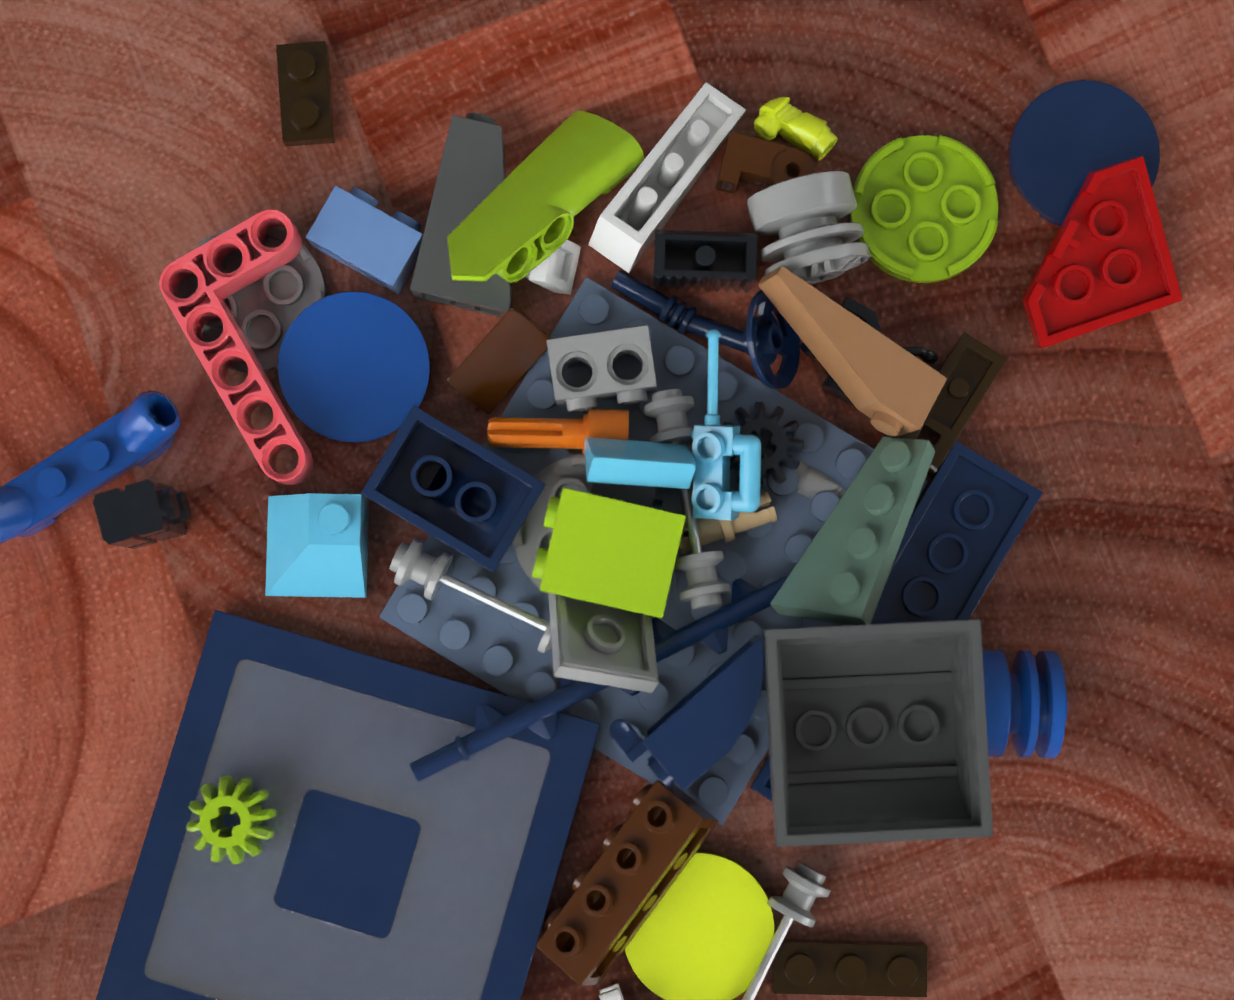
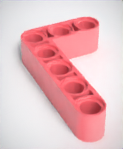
[159,209,313,485]

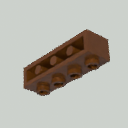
[536,780,719,986]

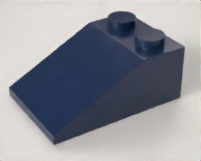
[361,406,546,572]

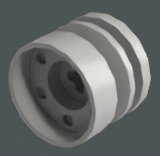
[747,171,871,285]

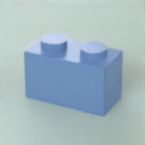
[305,185,423,295]

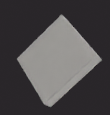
[548,593,659,693]

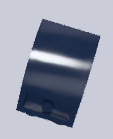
[609,635,764,791]

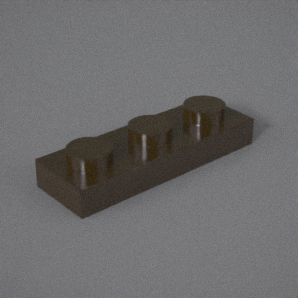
[772,939,927,997]

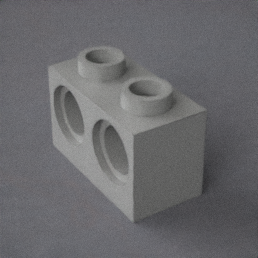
[546,325,657,412]

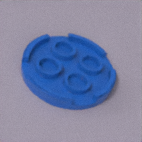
[278,292,430,442]

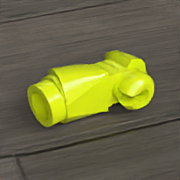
[754,97,838,161]

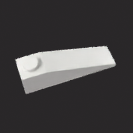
[588,83,746,273]

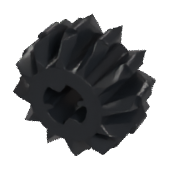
[722,402,804,489]

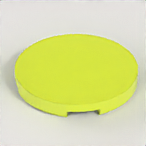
[625,852,775,1000]

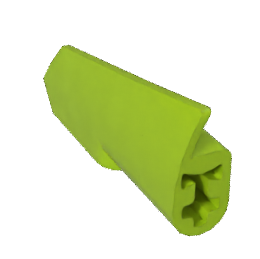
[447,110,645,283]

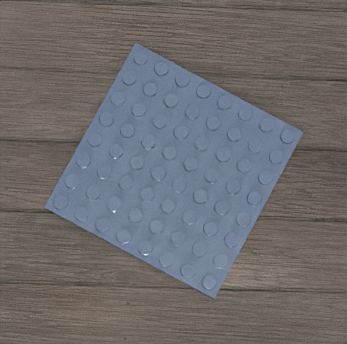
[379,277,928,826]

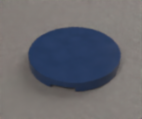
[1008,80,1160,227]

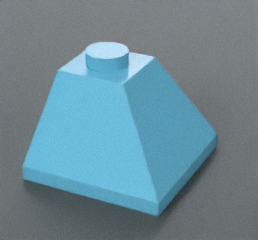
[265,493,369,598]

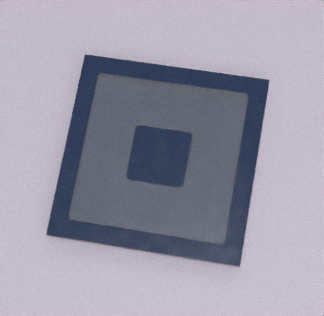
[96,610,601,1000]

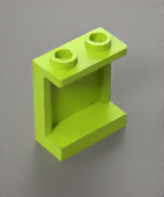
[532,488,686,618]

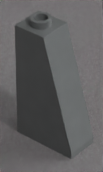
[410,112,513,318]

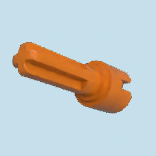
[487,409,629,454]

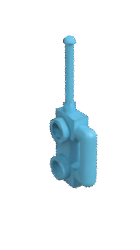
[691,329,761,520]

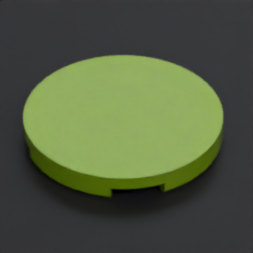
[849,135,999,283]

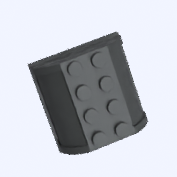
[764,620,993,847]

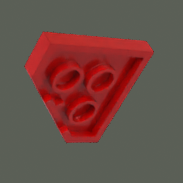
[1022,156,1183,349]

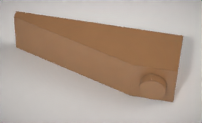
[758,266,947,436]

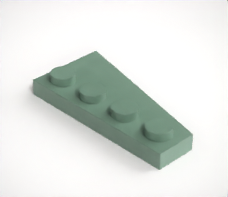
[770,436,935,625]

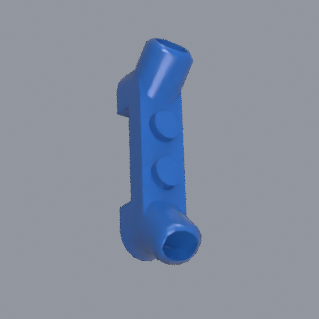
[0,390,181,544]

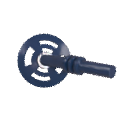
[611,270,800,389]

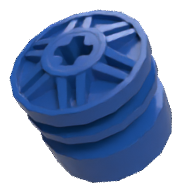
[982,649,1067,758]

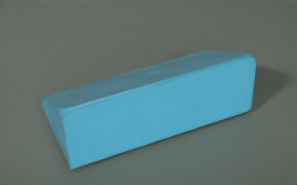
[584,437,696,489]

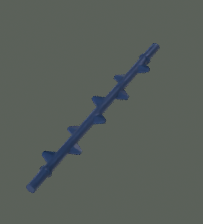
[409,574,790,782]

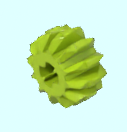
[186,775,277,865]

